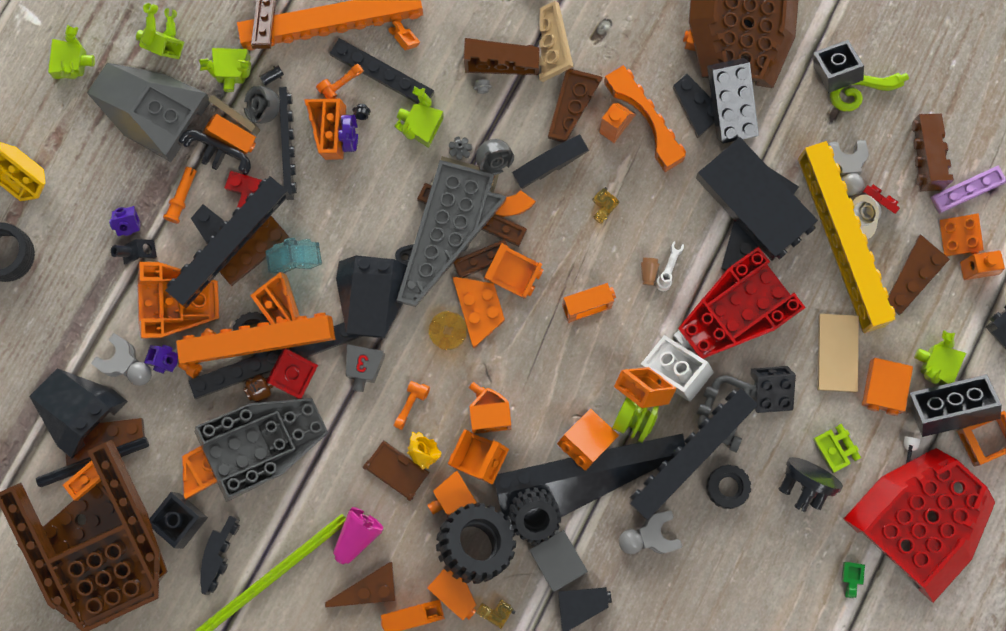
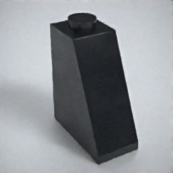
[558,587,612,631]

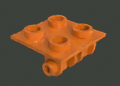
[940,213,984,256]

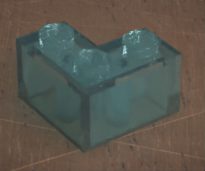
[266,238,322,273]

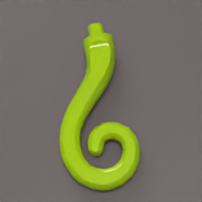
[830,73,909,112]

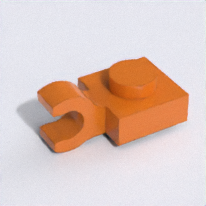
[388,20,420,51]

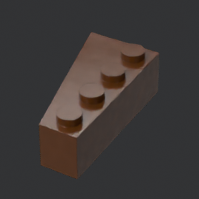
[464,38,540,75]
[912,113,954,192]

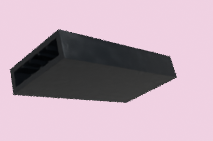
[696,137,818,261]

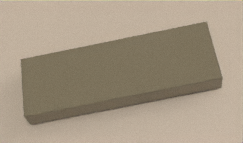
[208,95,261,136]

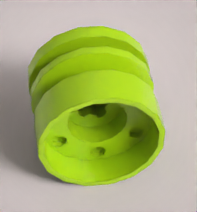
[612,397,659,443]

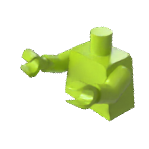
[136,3,185,59]
[48,25,95,79]
[199,48,251,92]
[395,86,444,148]
[914,330,966,385]

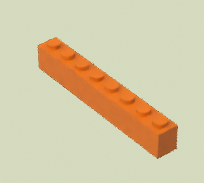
[176,313,335,365]

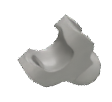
[828,140,869,196]
[91,333,152,386]
[619,511,683,554]

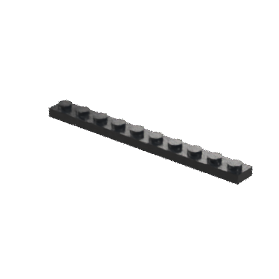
[188,322,363,399]

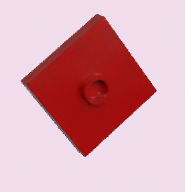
[266,348,318,399]

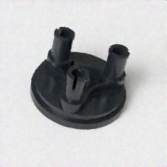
[778,457,843,512]

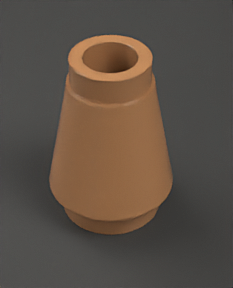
[641,258,660,285]

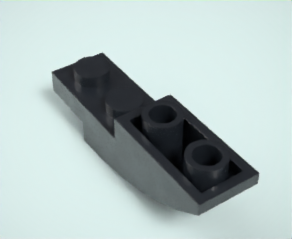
[200,516,240,595]

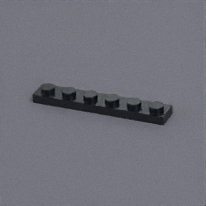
[330,38,434,104]
[279,87,297,200]

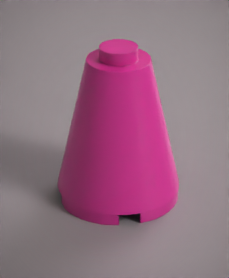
[333,507,384,565]

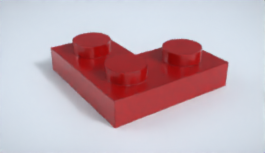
[224,171,262,208]
[863,184,900,214]

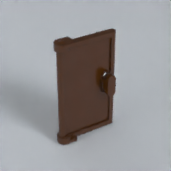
[363,440,430,501]

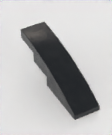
[512,134,590,189]

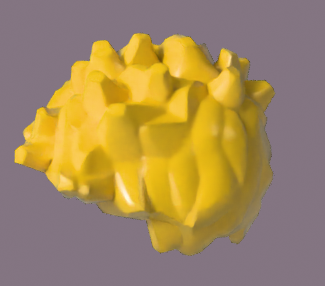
[407,431,442,470]

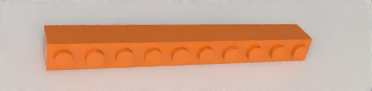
[237,0,423,50]

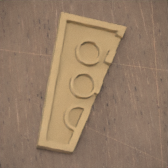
[539,1,574,82]

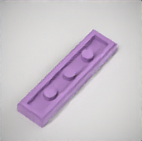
[930,165,1006,214]

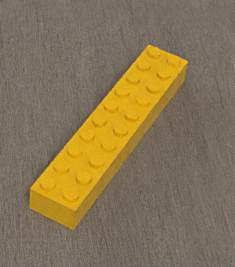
[798,141,896,333]

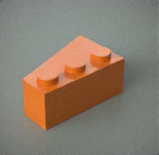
[250,272,300,324]

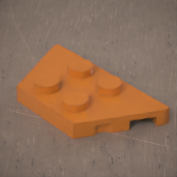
[453,277,505,348]
[182,446,217,500]

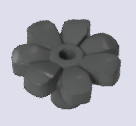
[449,136,472,160]

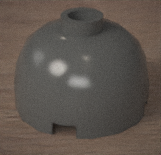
[244,86,280,124]
[476,139,514,175]

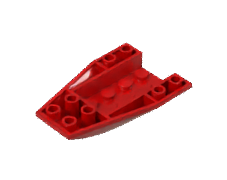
[678,247,806,359]

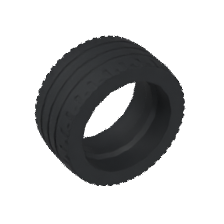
[0,222,35,282]

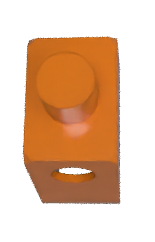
[960,250,1005,280]
[427,471,477,516]

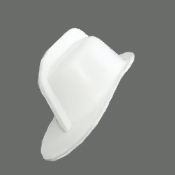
[853,195,882,239]

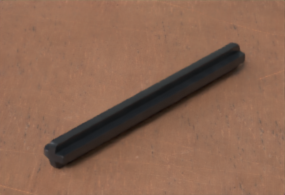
[36,437,149,487]

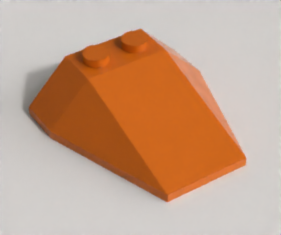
[137,262,219,338]

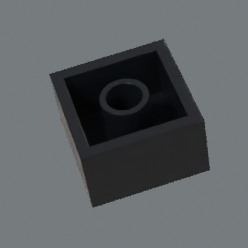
[813,40,864,93]
[149,492,208,549]

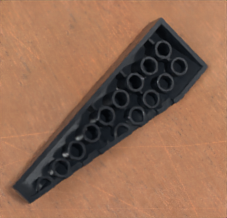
[494,433,686,530]

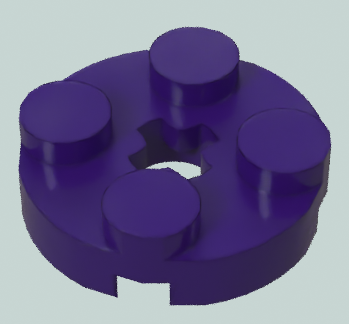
[339,115,358,152]

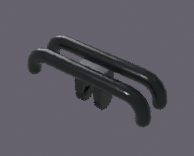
[179,129,251,175]

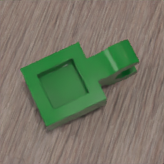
[842,562,865,598]

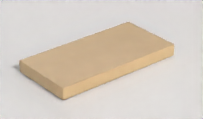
[818,314,859,393]

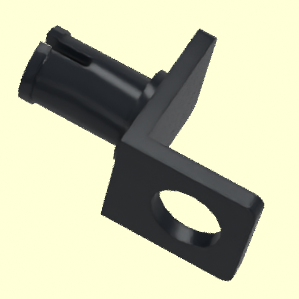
[110,239,157,264]

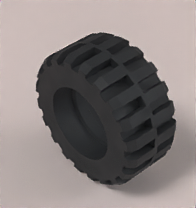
[436,503,516,584]

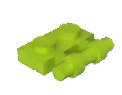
[813,423,861,473]

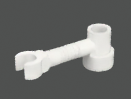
[656,241,684,291]

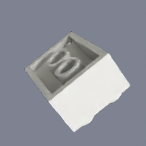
[641,335,714,402]

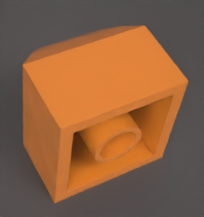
[469,382,511,434]

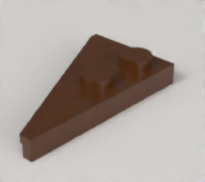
[325,562,396,608]

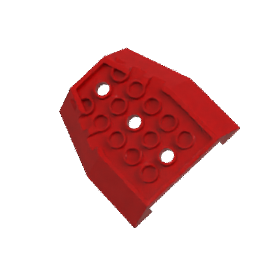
[843,448,995,603]

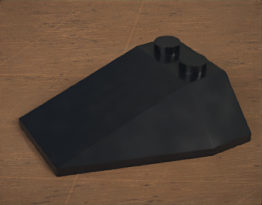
[336,255,407,338]
[29,368,128,459]

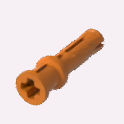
[163,167,197,224]

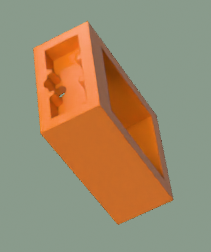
[562,283,616,323]
[614,367,677,408]
[957,411,1006,467]

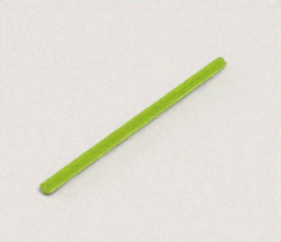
[195,514,346,631]

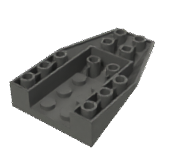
[87,63,210,162]
[194,398,328,502]

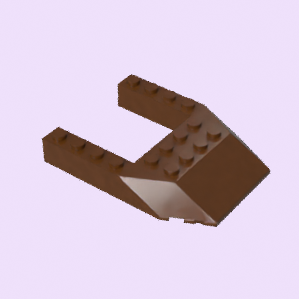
[0,440,160,631]

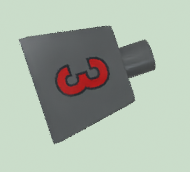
[346,345,385,392]

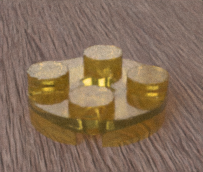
[429,311,467,350]

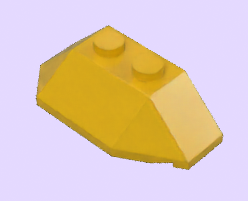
[0,142,46,201]

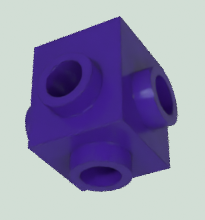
[109,206,141,236]
[144,344,178,374]

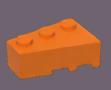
[304,98,346,160]

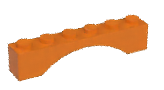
[604,65,686,172]

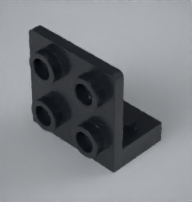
[750,366,796,413]

